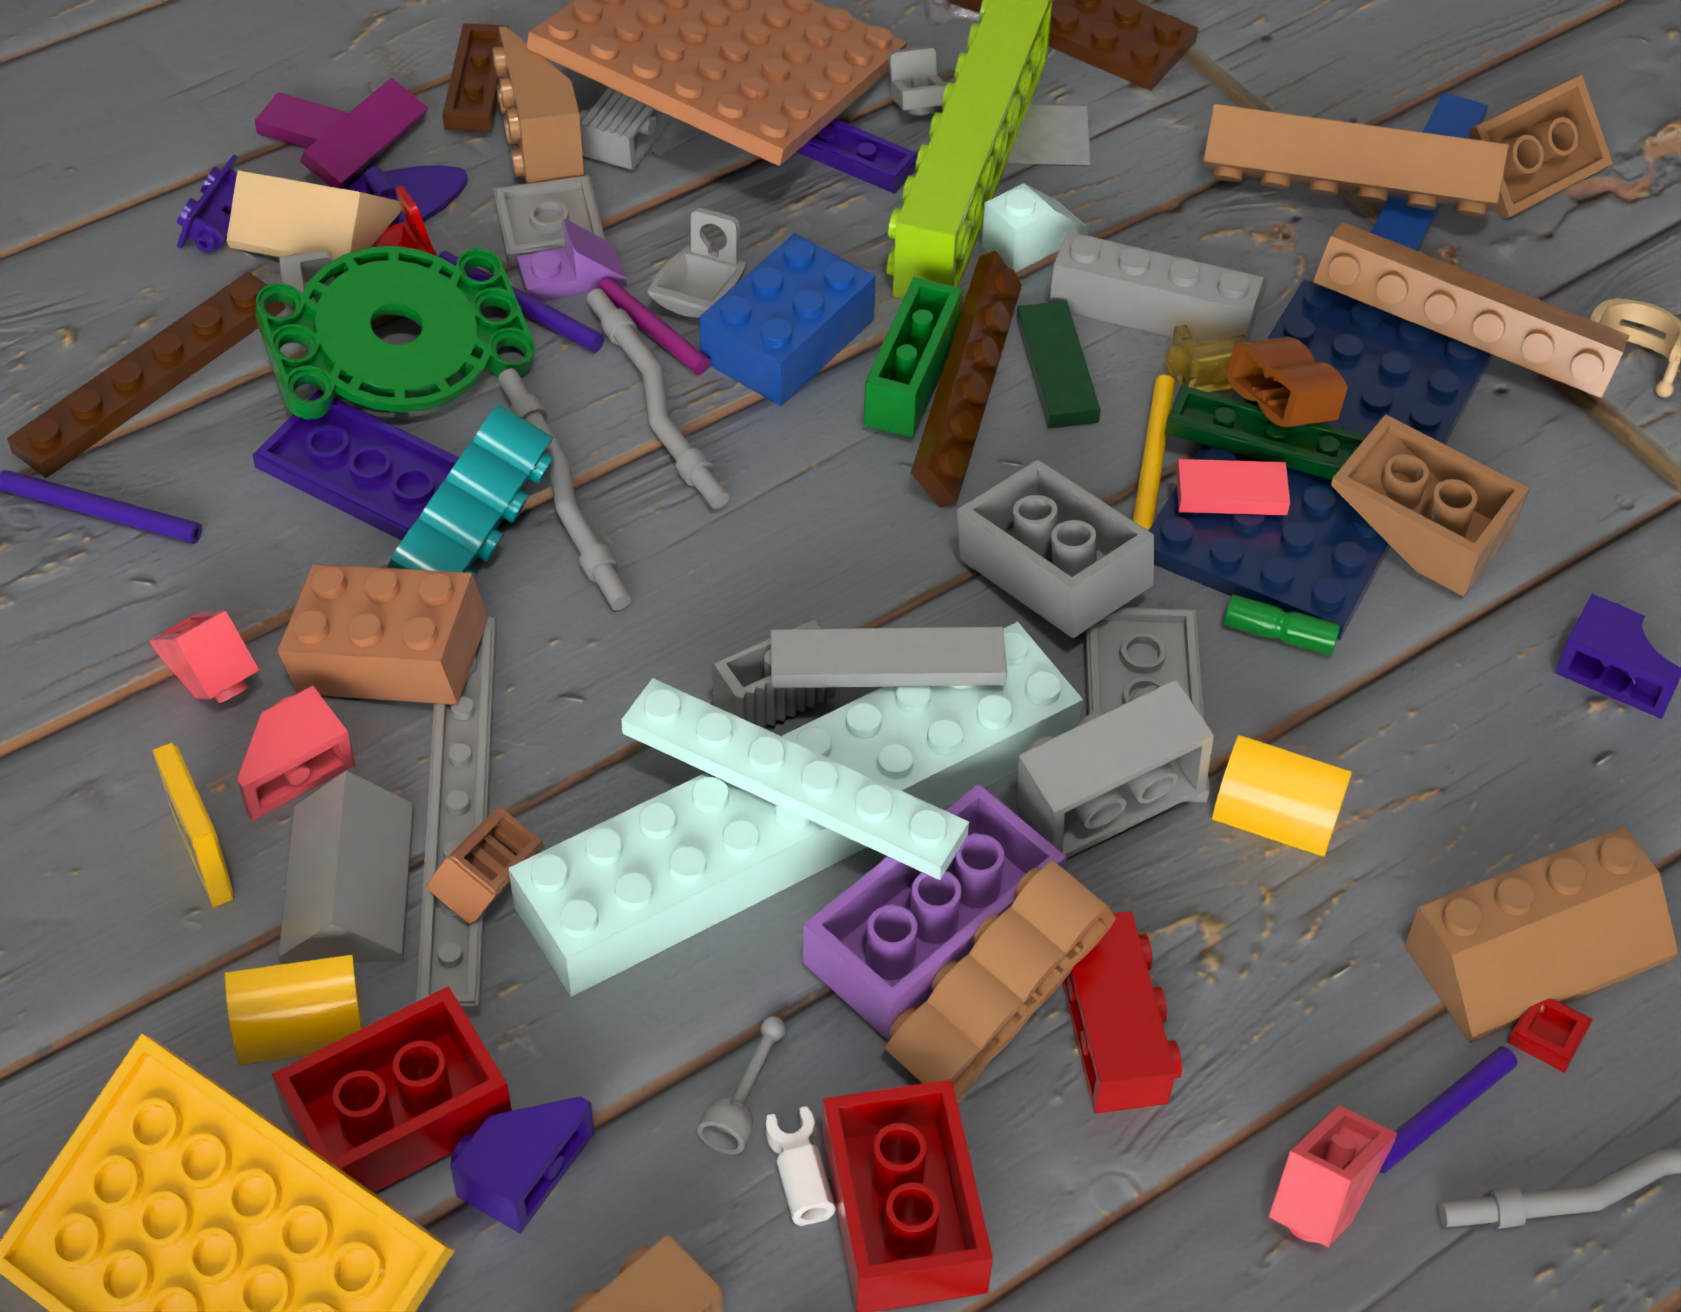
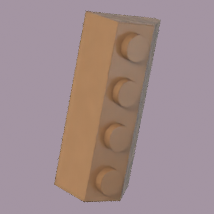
[1405,826,1679,1043]

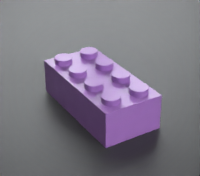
[803,783,1067,1041]

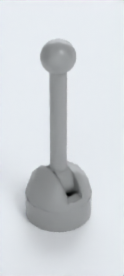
[697,1016,786,1154]

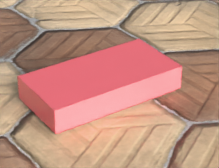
[1176,459,1290,515]

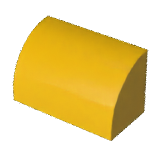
[1212,735,1352,857]
[224,955,364,1065]

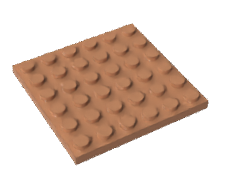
[526,0,907,166]

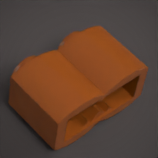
[1226,337,1348,427]

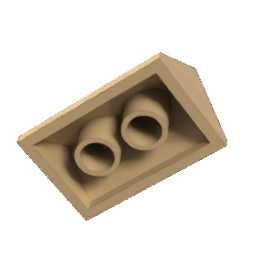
[227,170,402,261]

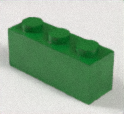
[864,277,963,438]

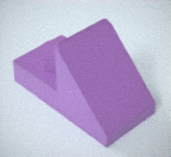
[516,219,626,302]

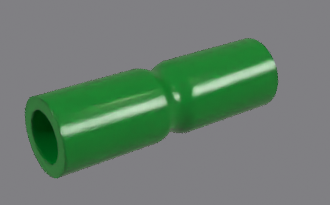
[1223,594,1341,657]

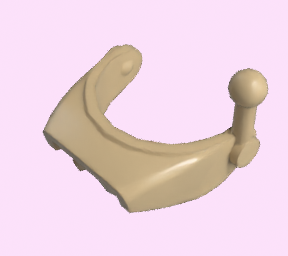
[1589,298,1681,398]

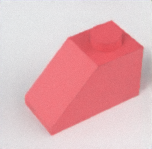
[149,610,259,703]
[237,686,355,821]
[1269,1105,1397,1248]

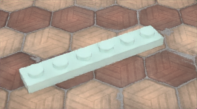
[621,678,969,880]

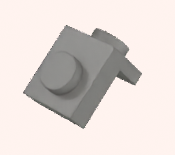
[888,46,947,115]

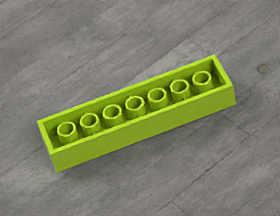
[887,0,1053,299]

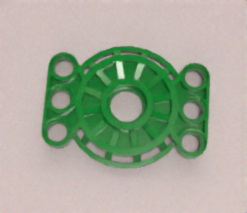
[255,246,535,419]

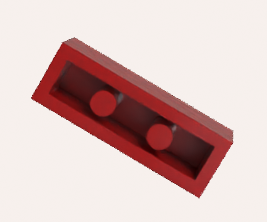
[1062,911,1182,1114]

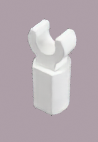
[766,1106,836,1226]

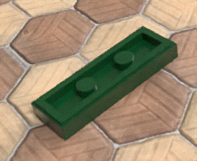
[1016,301,1101,428]

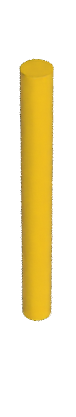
[1132,375,1175,531]

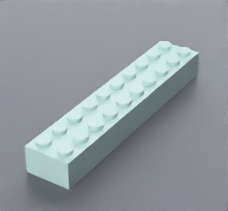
[508,622,1083,997]

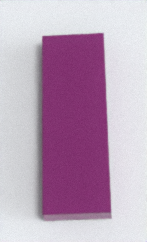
[300,78,428,189]

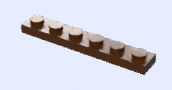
[911,250,1022,507]
[7,272,285,478]

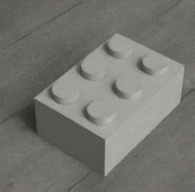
[957,460,1154,638]
[1017,679,1214,859]

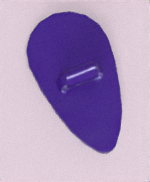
[342,165,468,227]

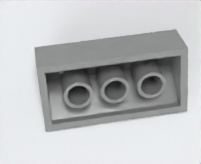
[1049,231,1267,352]

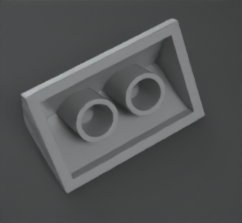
[278,770,414,964]

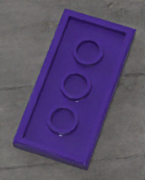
[252,389,459,541]

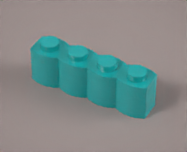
[387,404,554,579]

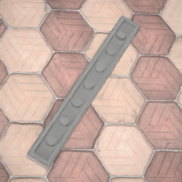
[416,617,497,1017]

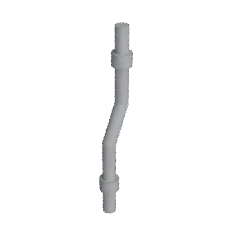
[586,288,729,509]
[498,369,632,611]
[1439,1147,1681,1229]

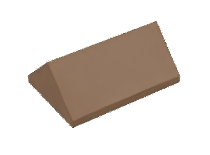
[1468,74,1613,219]

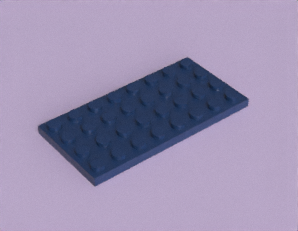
[1149,279,1492,640]

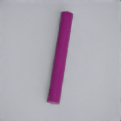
[597,277,710,375]

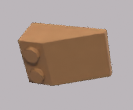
[1331,414,1530,597]

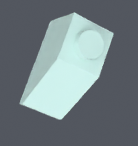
[981,183,1089,272]

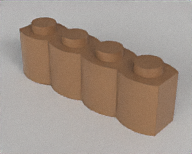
[884,860,1116,1100]

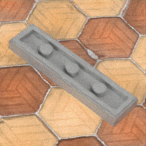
[771,627,1007,688]

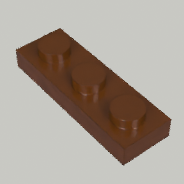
[442,23,509,132]

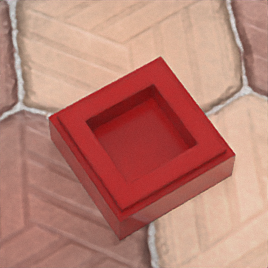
[1507,998,1593,1073]

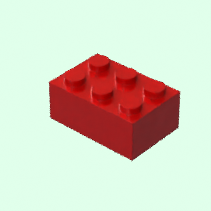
[271,986,512,1193]
[822,1079,993,1312]

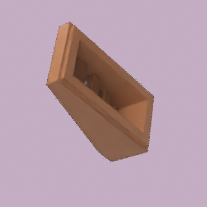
[427,806,544,923]

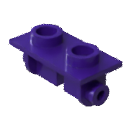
[177,154,238,252]

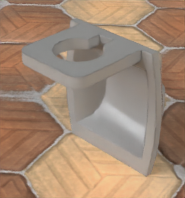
[648,207,747,318]

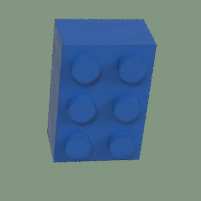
[699,233,876,406]

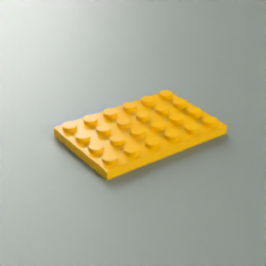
[0,1033,455,1312]

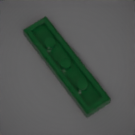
[1165,385,1367,480]

